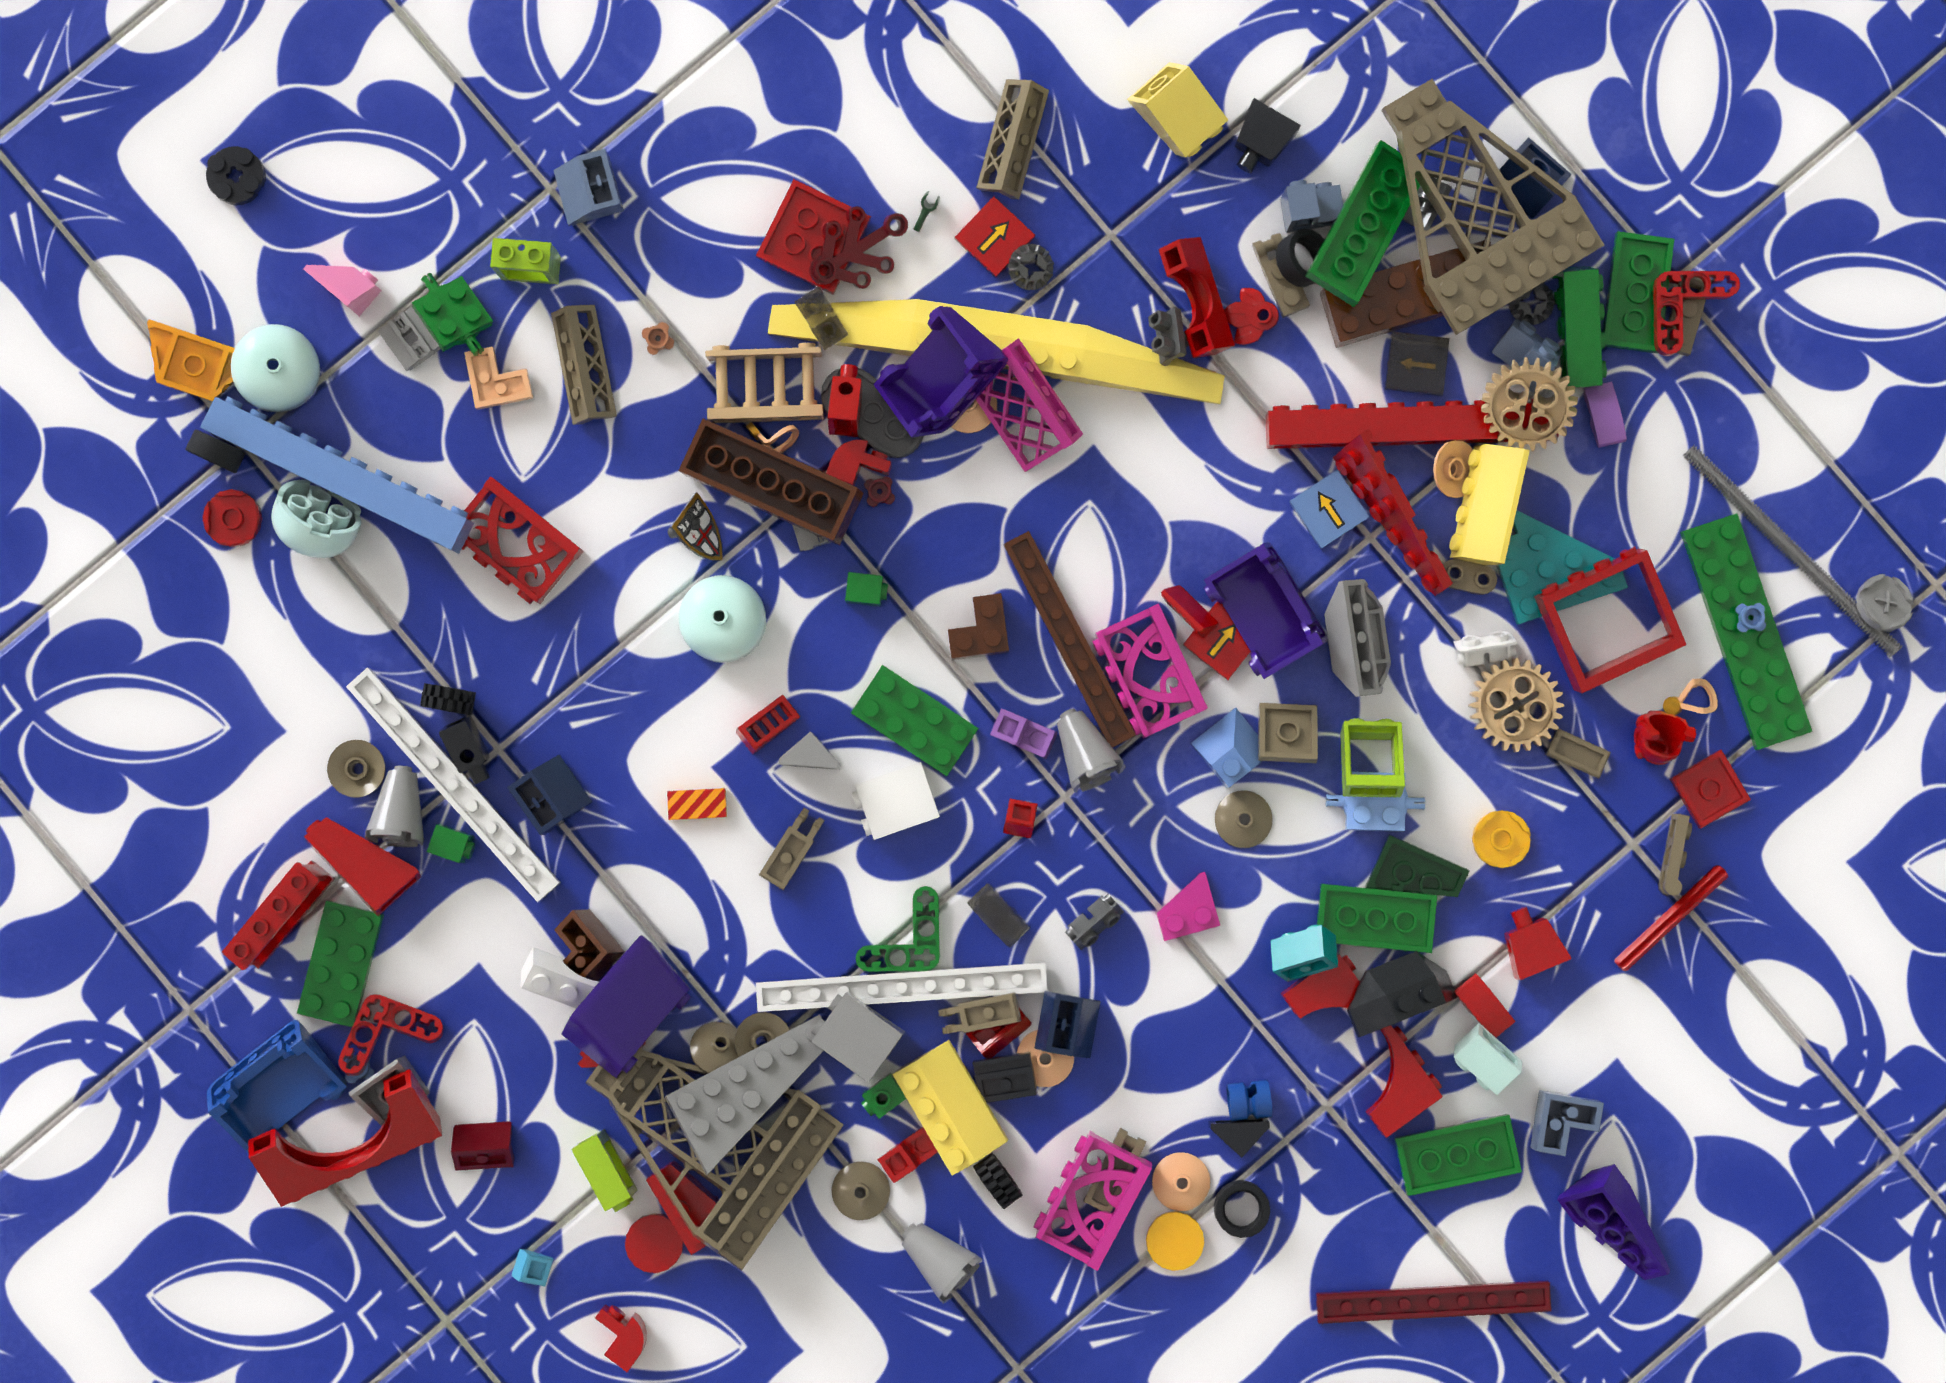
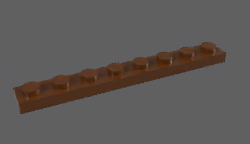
[1003,531,1136,748]

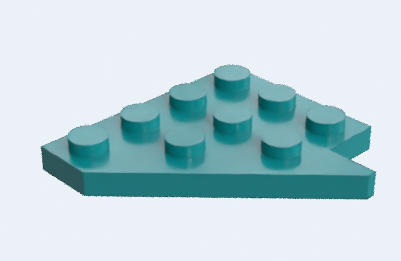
[1496,510,1628,625]

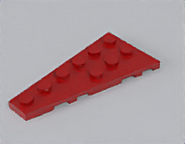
[1333,428,1453,596]

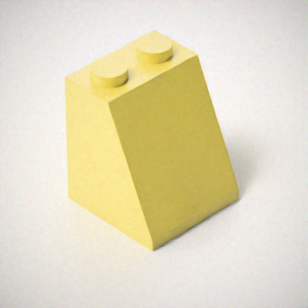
[1127,62,1228,158]

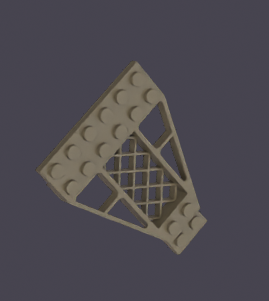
[1381,79,1604,335]
[586,1048,844,1271]

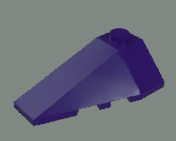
[1557,1164,1670,1280]

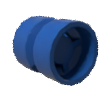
[1226,1080,1272,1122]

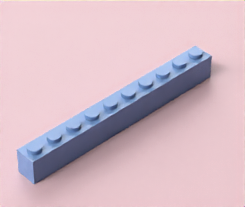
[200,396,474,554]

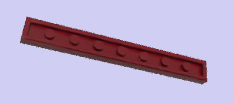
[1316,1280,1552,1324]

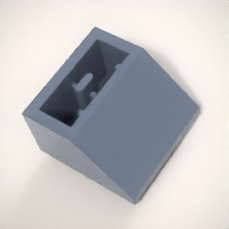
[553,149,624,226]

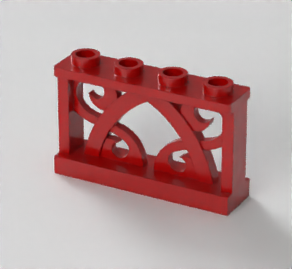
[462,476,584,604]
[222,861,335,970]

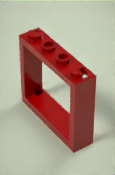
[1534,546,1687,693]

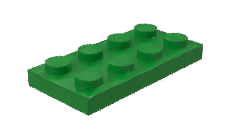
[1603,231,1675,354]
[851,665,979,777]
[1317,884,1437,953]
[296,900,384,1027]
[1394,1114,1522,1196]

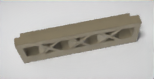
[976,79,1049,199]
[551,305,617,425]

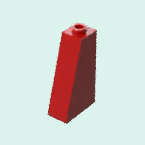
[304,817,421,916]

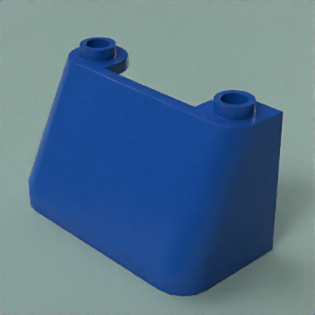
[206,1020,347,1154]

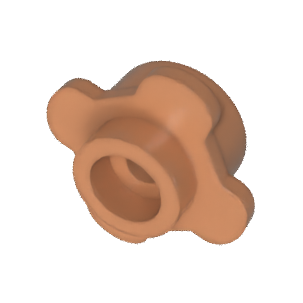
[642,322,674,355]

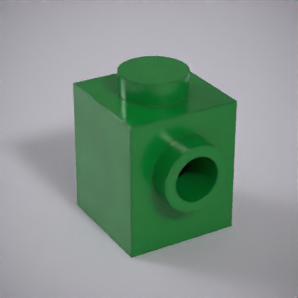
[861,1072,906,1119]

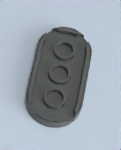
[821,368,924,458]

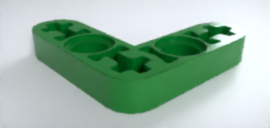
[856,886,940,972]

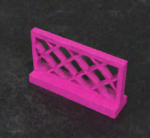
[976,338,1083,472]

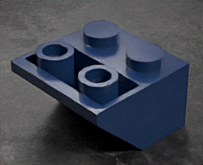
[507,755,592,835]
[1034,991,1101,1058]

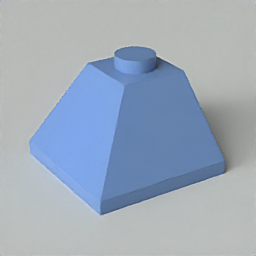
[1191,708,1262,788]

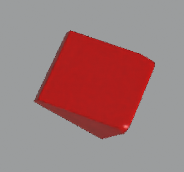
[1003,798,1038,838]

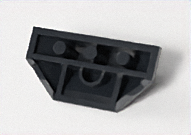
[1347,951,1458,1038]

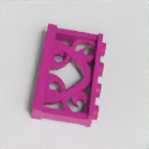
[1092,603,1208,739]
[1033,1131,1152,1271]

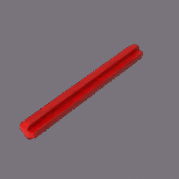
[1615,865,1728,971]

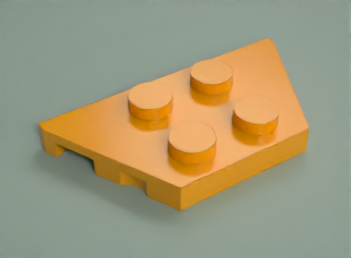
[147,319,235,402]

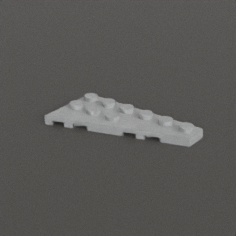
[665,1015,824,1176]

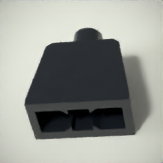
[1235,98,1301,173]
[439,715,490,785]

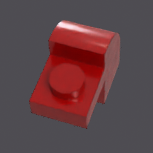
[826,440,892,486]
[595,1304,647,1372]

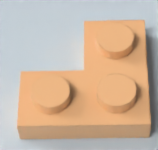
[464,347,533,410]

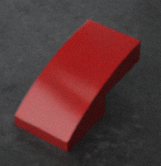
[1454,973,1516,1038]
[877,1127,938,1183]

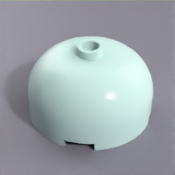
[231,324,320,412]
[271,480,362,558]
[679,575,767,663]

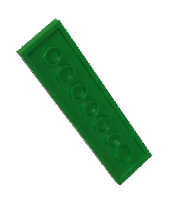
[1680,513,1813,750]

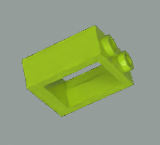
[490,238,561,285]
[1340,718,1405,797]
[571,1129,638,1212]

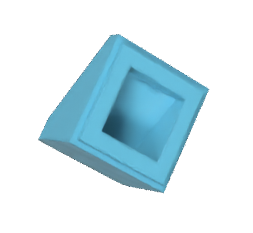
[512,1249,554,1286]

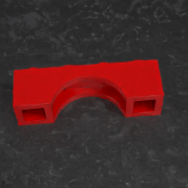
[1158,237,1235,358]

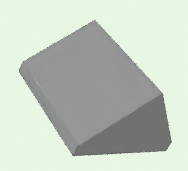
[779,731,840,770]
[349,1056,430,1126]

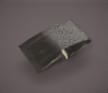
[794,286,849,351]
[967,883,1031,948]

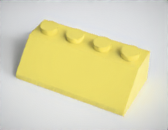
[1449,444,1530,566]
[892,1040,1008,1176]

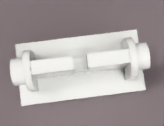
[1453,631,1517,667]

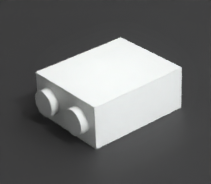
[852,762,940,840]

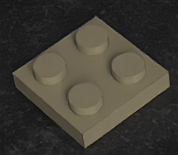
[1258,703,1318,763]

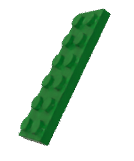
[1305,140,1420,307]

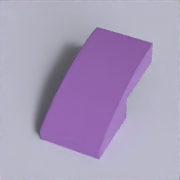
[1583,382,1627,448]
[990,708,1058,759]

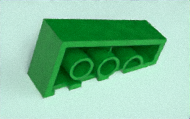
[1552,266,1607,387]

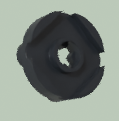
[206,146,266,205]

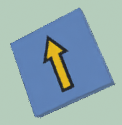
[1289,469,1369,549]

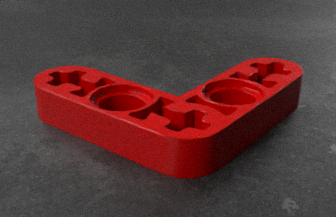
[1653,271,1740,356]
[338,994,444,1076]

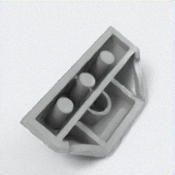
[1324,579,1391,697]

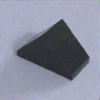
[1209,1119,1270,1158]

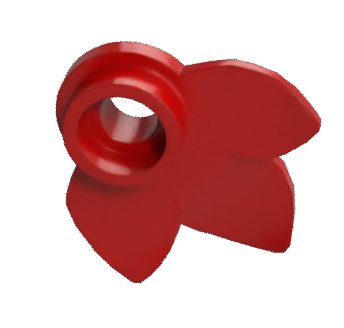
[1224,288,1279,345]

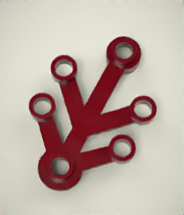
[809,206,908,289]

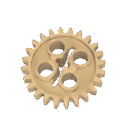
[1481,357,1578,451]
[1468,658,1564,752]

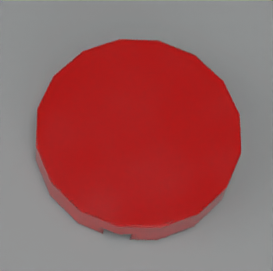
[202,489,262,547]
[625,1214,683,1273]

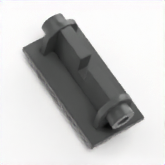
[1065,894,1124,950]

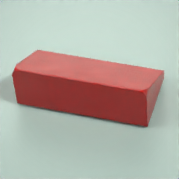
[1161,585,1219,638]
[966,1008,1032,1058]

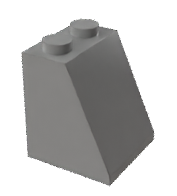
[811,992,906,1083]

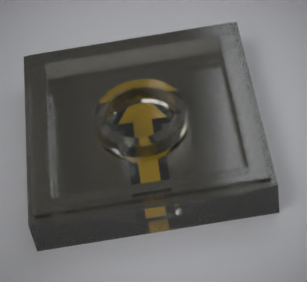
[1385,331,1450,396]

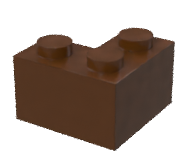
[948,593,1009,660]
[554,909,625,981]

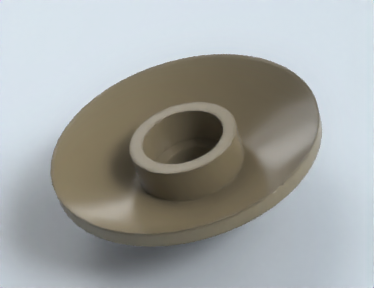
[327,740,386,798]
[1215,790,1273,848]
[734,1012,790,1057]
[690,1022,738,1074]
[832,1162,890,1220]

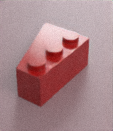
[646,1160,719,1255]

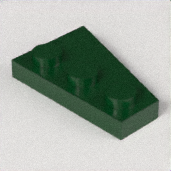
[1365,834,1470,897]

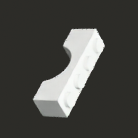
[521,947,599,1008]

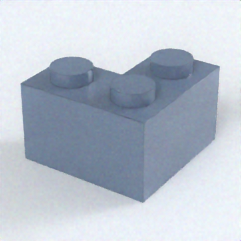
[1280,180,1343,233]
[1492,319,1562,393]
[1530,1090,1604,1156]

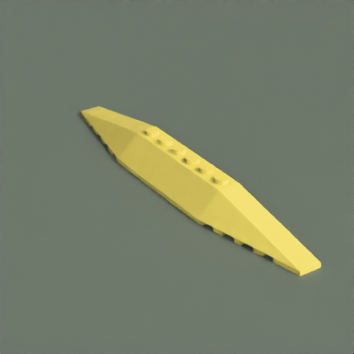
[768,299,1225,404]

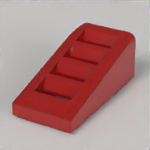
[736,695,800,754]

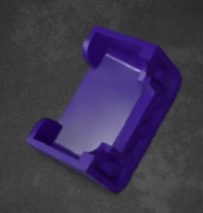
[873,306,1008,438]
[1204,542,1328,679]
[561,935,691,1078]

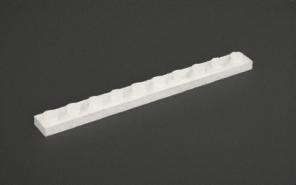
[346,667,561,902]
[756,963,1048,1012]

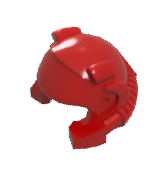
[1634,710,1696,765]

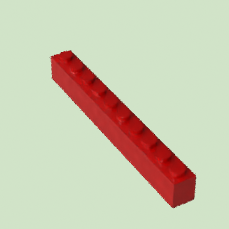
[1266,399,1559,449]

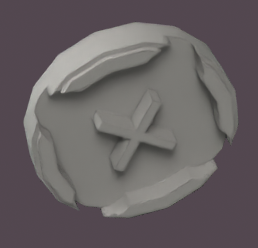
[1856,574,1914,632]

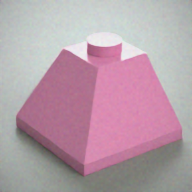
[303,265,382,317]

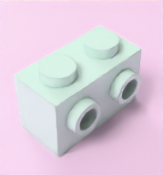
[1454,1023,1522,1095]

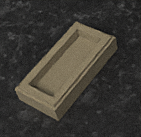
[1545,728,1611,779]

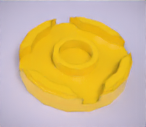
[1472,810,1531,868]
[1146,1211,1204,1271]

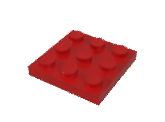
[756,179,871,295]

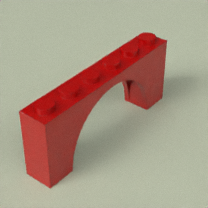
[1280,953,1443,1138]
[248,1069,442,1207]

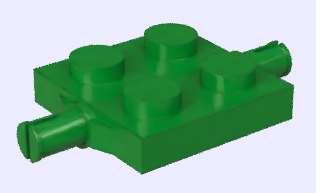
[412,273,493,356]

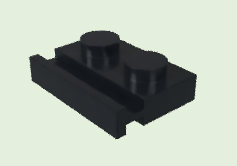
[972,1052,1038,1103]

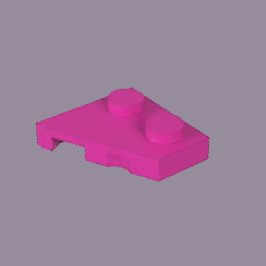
[1156,872,1220,941]

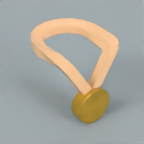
[746,422,800,453]
[1663,679,1718,715]

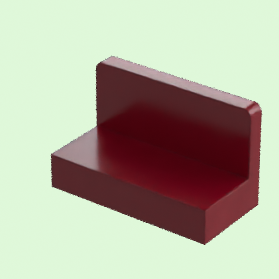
[451,1121,514,1171]

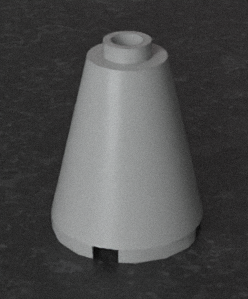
[1057,709,1126,792]
[364,766,424,847]
[902,1223,983,1303]

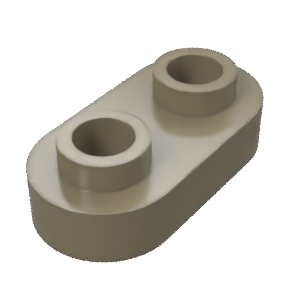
[1443,559,1497,595]

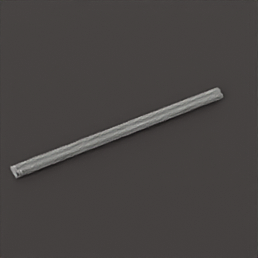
[1683,444,1902,657]

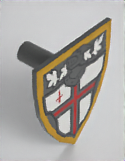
[668,492,723,561]

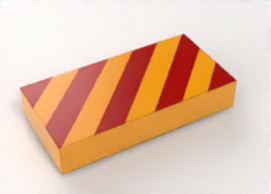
[667,788,727,820]

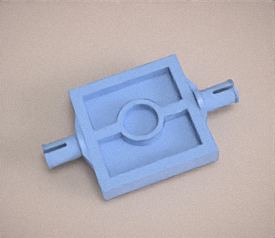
[1325,772,1425,832]

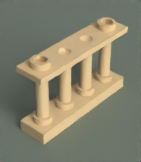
[705,342,824,423]

